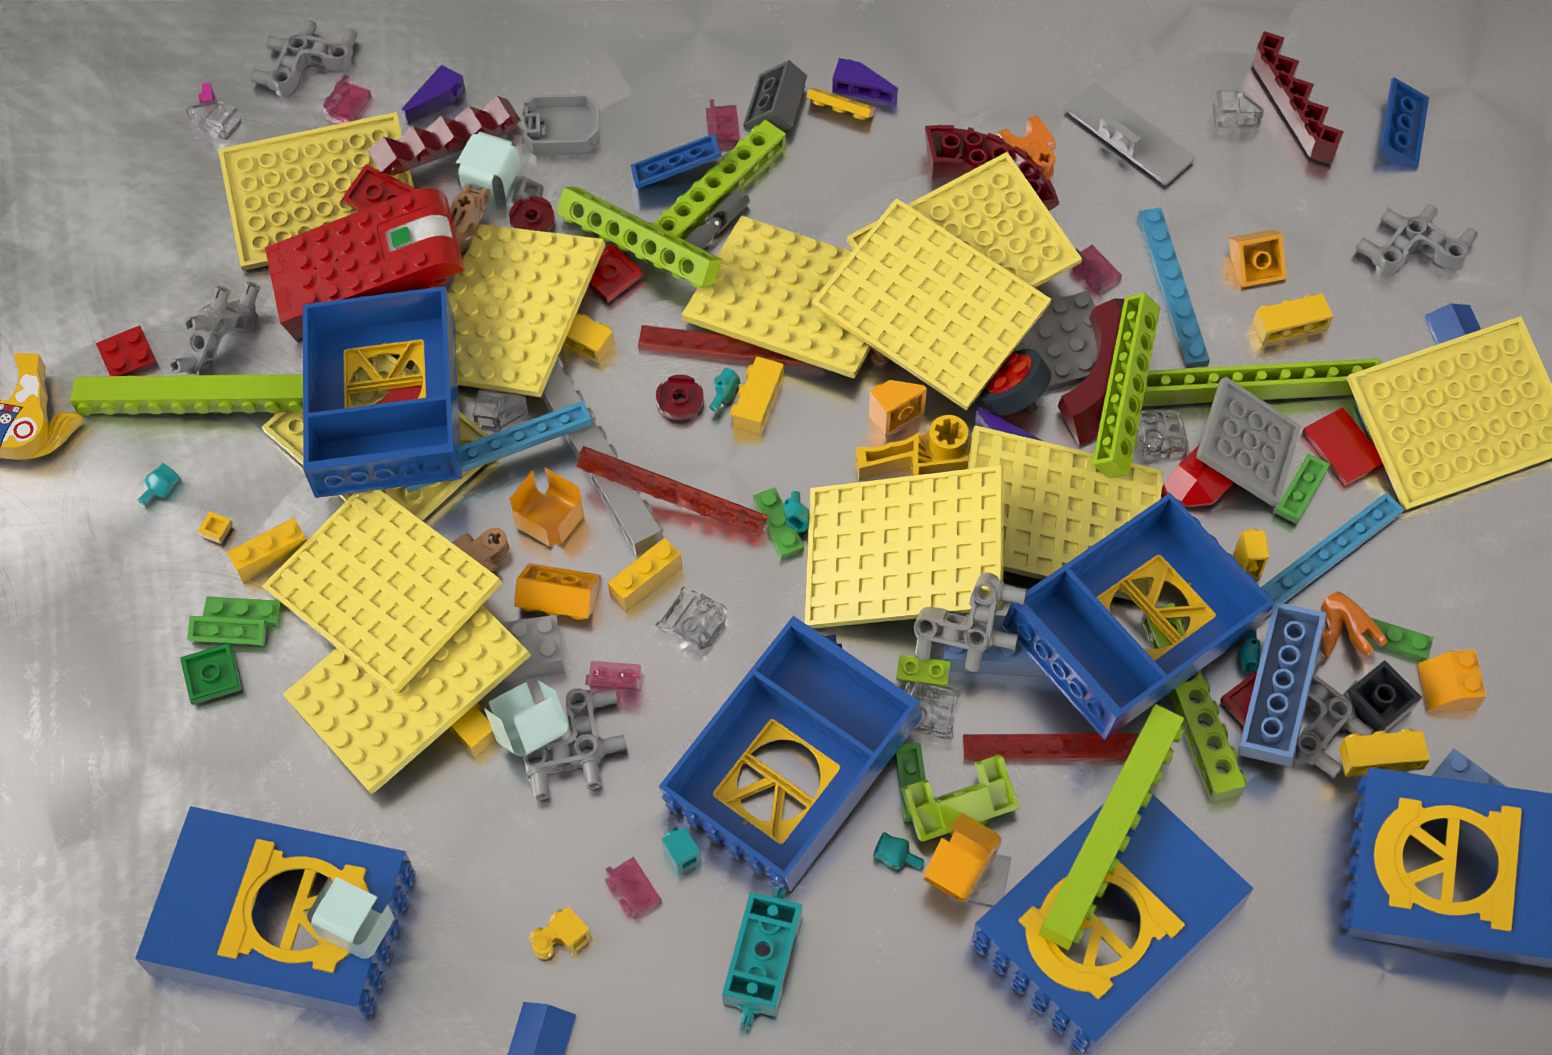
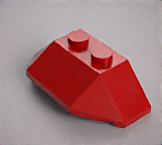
[1161,444,1235,507]

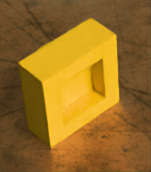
[198,511,233,544]

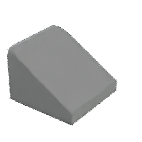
[512,176,543,202]

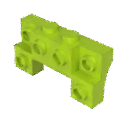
[901,755,1020,842]

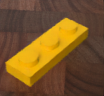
[806,87,876,120]

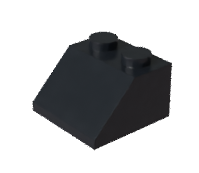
[1347,660,1422,733]

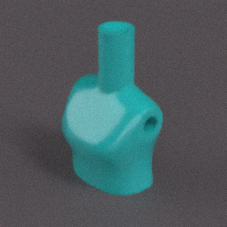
[709,368,741,412]
[137,463,181,506]
[783,491,810,532]
[1237,629,1261,673]
[873,832,925,869]

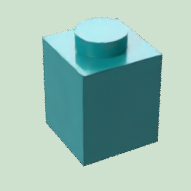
[662,826,701,874]

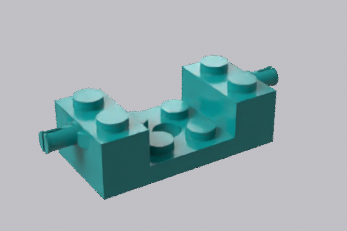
[722,886,803,1029]

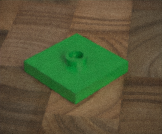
[180,643,242,705]

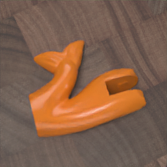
[1320,591,1387,658]

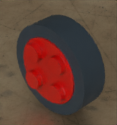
[979,349,1052,415]

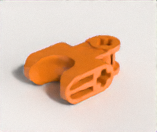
[996,115,1056,180]

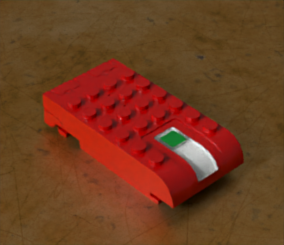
[265,188,465,340]

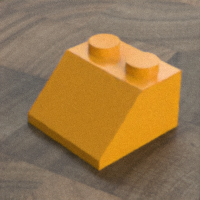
[1229,229,1287,287]
[869,380,927,437]
[1417,649,1486,712]

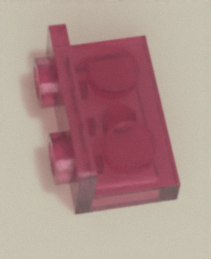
[323,75,372,124]
[706,99,740,148]
[1073,244,1122,294]
[585,661,641,690]
[604,857,662,919]

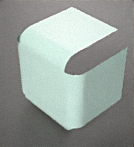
[455,132,522,205]
[485,680,568,756]
[307,877,395,959]

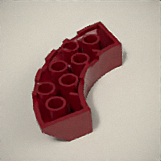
[925,125,1059,211]
[1058,298,1124,447]

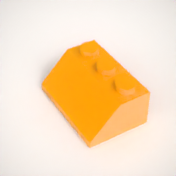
[514,563,601,620]

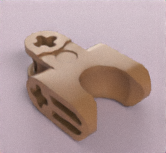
[450,183,490,255]
[451,528,510,576]

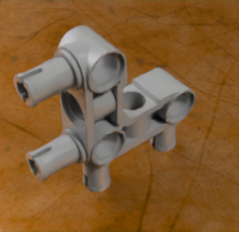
[249,19,358,97]
[1355,204,1478,276]
[168,281,261,375]
[914,572,1027,672]
[1294,651,1374,779]
[523,688,627,800]

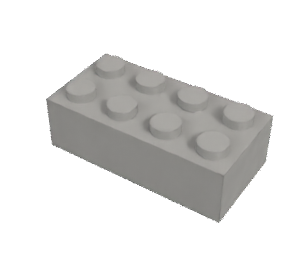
[501,615,565,682]

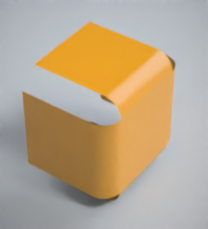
[510,468,584,547]
[923,813,1001,901]

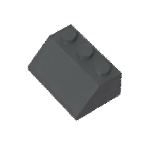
[743,60,808,131]

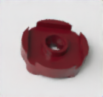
[509,196,555,232]
[656,374,704,420]

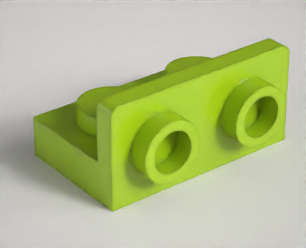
[896,654,950,687]

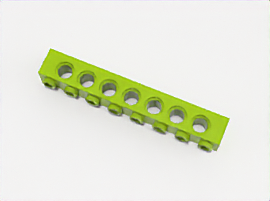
[651,120,786,249]
[556,186,722,289]
[1092,293,1161,478]
[1142,603,1247,803]

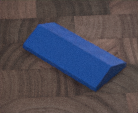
[1380,77,1429,169]
[630,133,723,189]
[1425,303,1481,345]
[508,1002,576,1055]

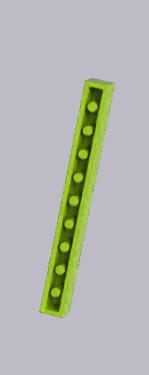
[1142,358,1381,406]
[70,374,303,415]
[1039,704,1185,950]

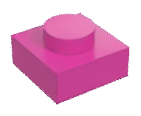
[199,83,217,115]

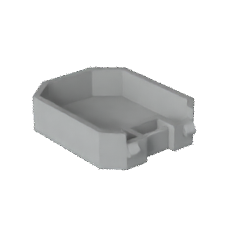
[522,93,600,155]

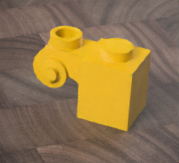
[529,906,591,960]

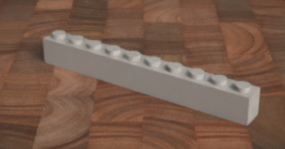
[541,356,664,555]

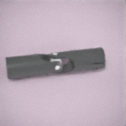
[684,188,750,249]

